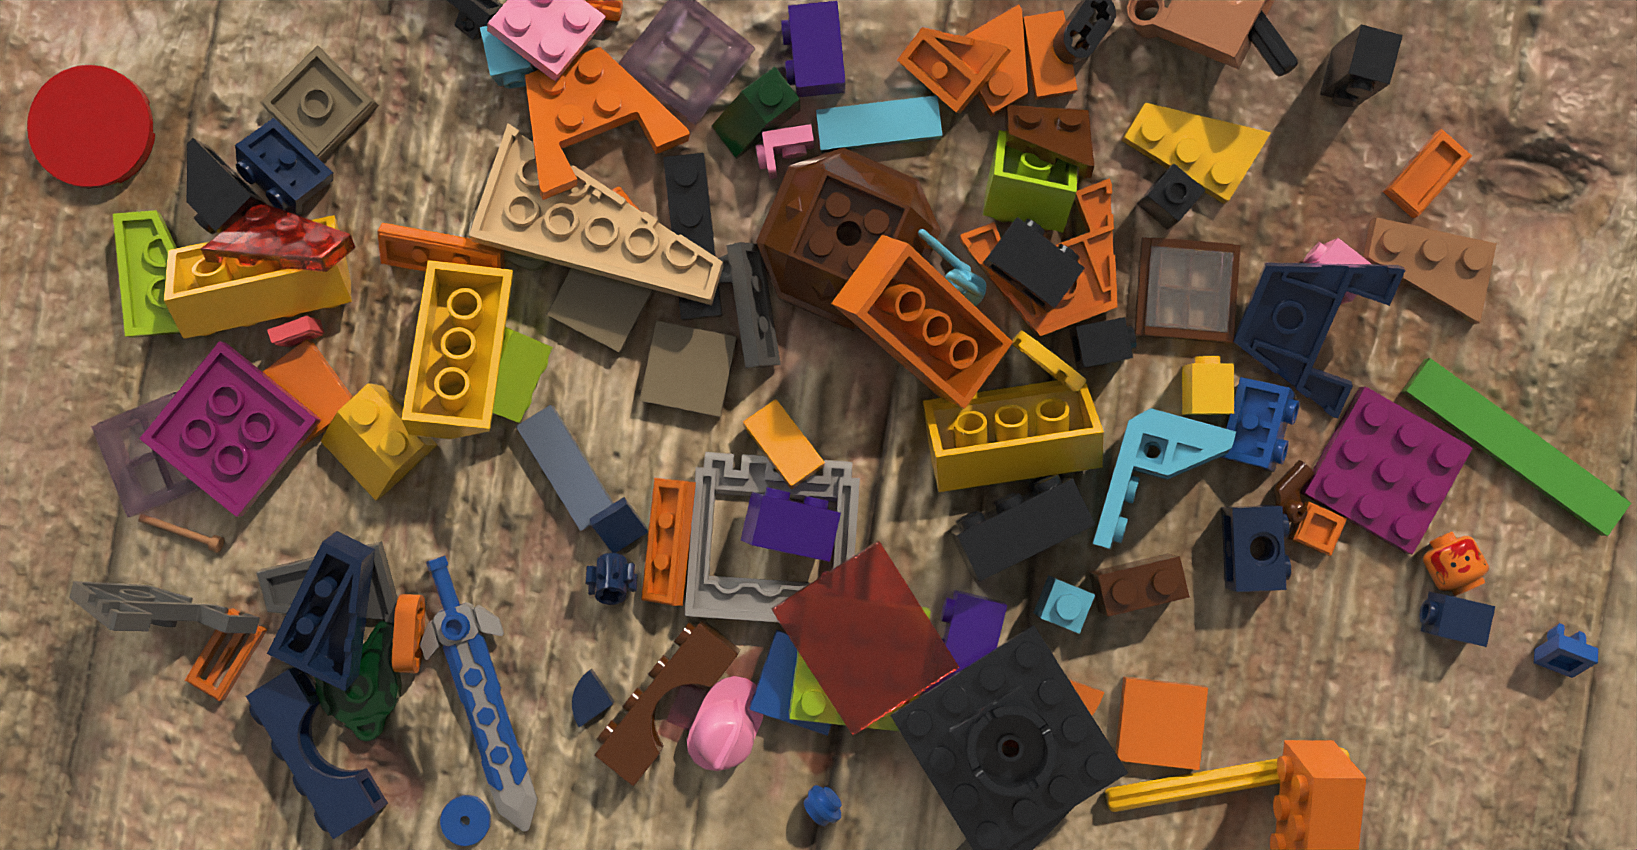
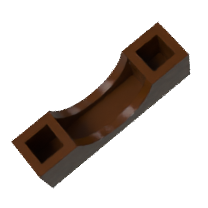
[594,619,741,787]

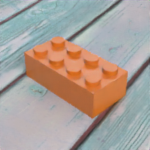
[831,235,1013,409]

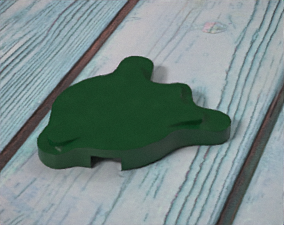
[314,620,402,742]

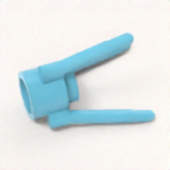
[918,229,986,306]

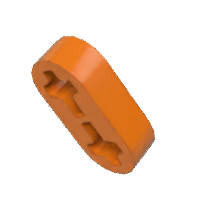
[392,594,425,674]

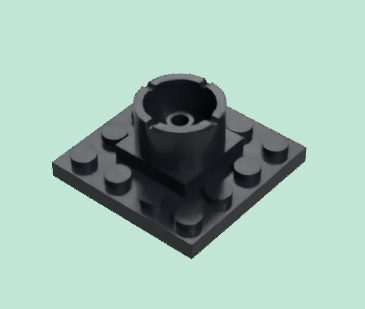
[890,625,1128,850]

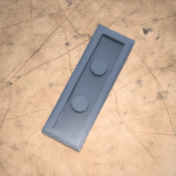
[516,405,614,531]

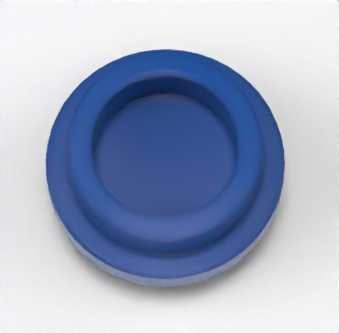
[804,785,842,826]

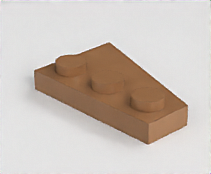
[1363,217,1497,325]

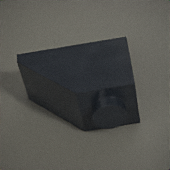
[186,138,267,237]

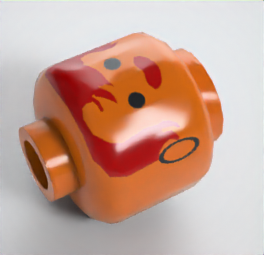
[1423,531,1489,596]

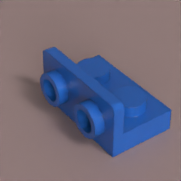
[1221,377,1300,472]

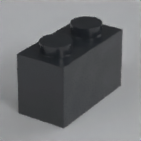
[1320,24,1403,107]
[983,217,1085,312]

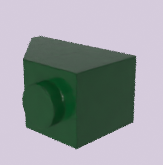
[711,66,801,159]

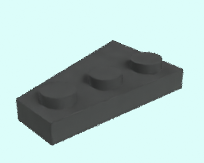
[256,541,398,623]

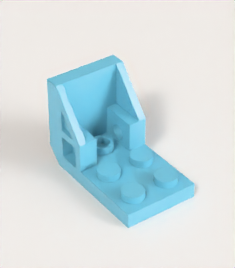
[1093,408,1236,549]

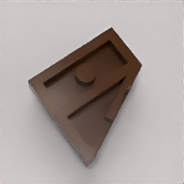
[1005,105,1095,178]

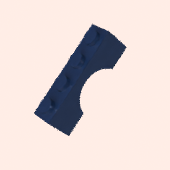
[246,667,388,839]

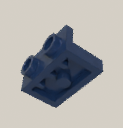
[235,118,333,219]

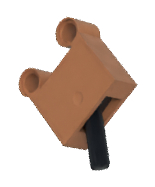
[1127,0,1298,77]

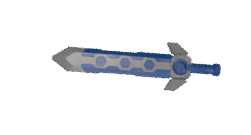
[420,556,538,831]

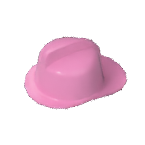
[687,676,764,771]

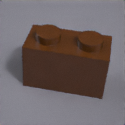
[1089,553,1190,617]

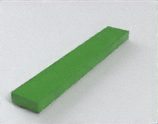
[1401,358,1631,536]

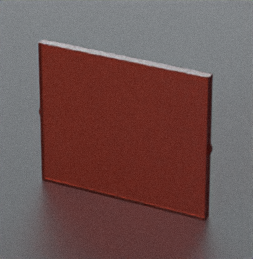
[771,540,960,735]

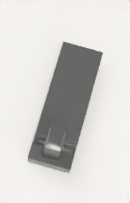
[718,242,781,368]

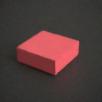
[267,316,325,348]

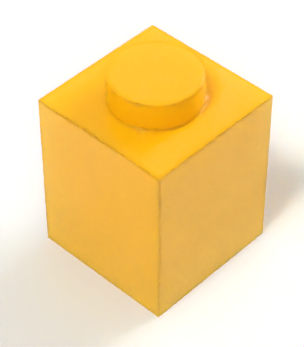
[1182,356,1234,415]

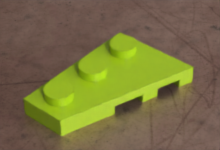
[113,210,181,338]

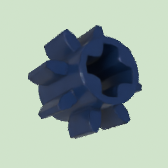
[585,553,637,605]

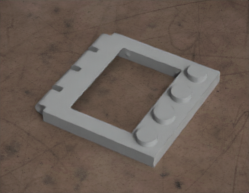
[684,452,860,624]

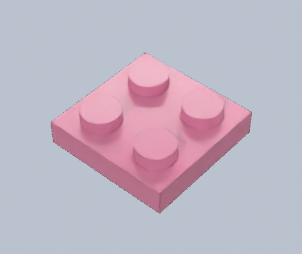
[487,0,606,82]

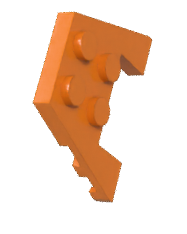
[525,47,690,200]
[958,178,1118,338]

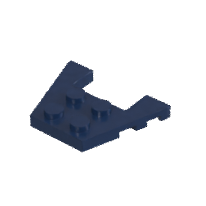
[1234,263,1406,419]

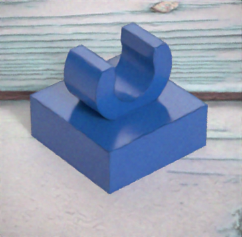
[1534,623,1598,678]

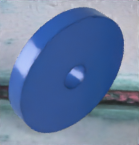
[440,795,491,846]

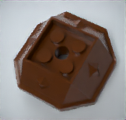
[756,148,941,331]

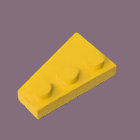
[1121,103,1271,204]

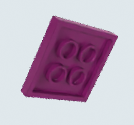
[139,341,322,517]
[1300,386,1473,555]

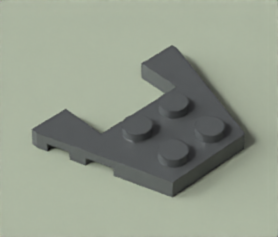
[69,581,260,634]

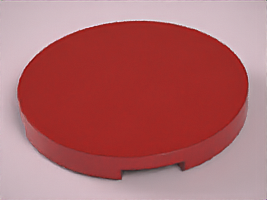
[27,65,156,189]

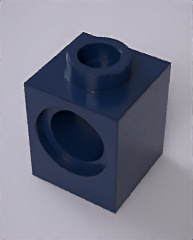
[1419,592,1495,647]

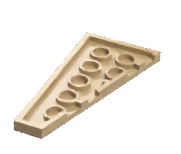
[469,123,723,305]

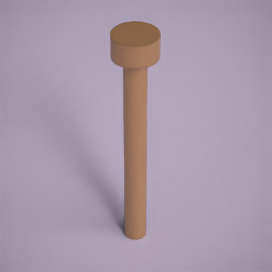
[138,514,225,553]

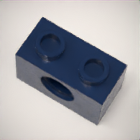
[1221,505,1291,592]

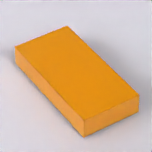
[743,399,825,490]

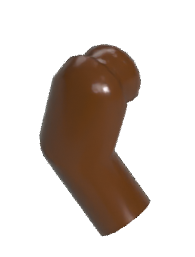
[1274,460,1315,523]

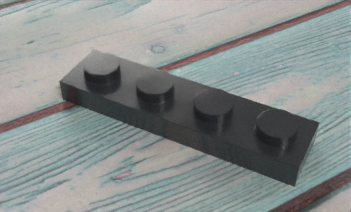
[663,153,723,321]

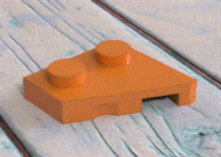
[965,4,1028,117]
[897,27,1011,114]

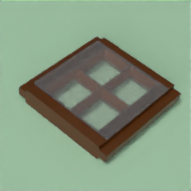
[1134,237,1241,343]

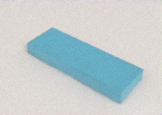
[816,95,943,153]

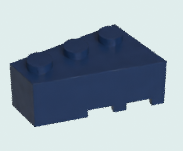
[267,531,375,691]

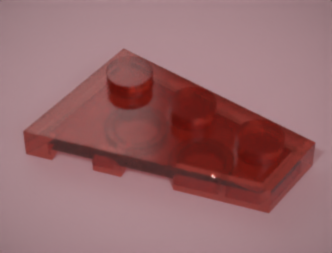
[200,203,356,272]

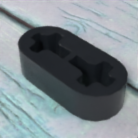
[1053,0,1116,65]

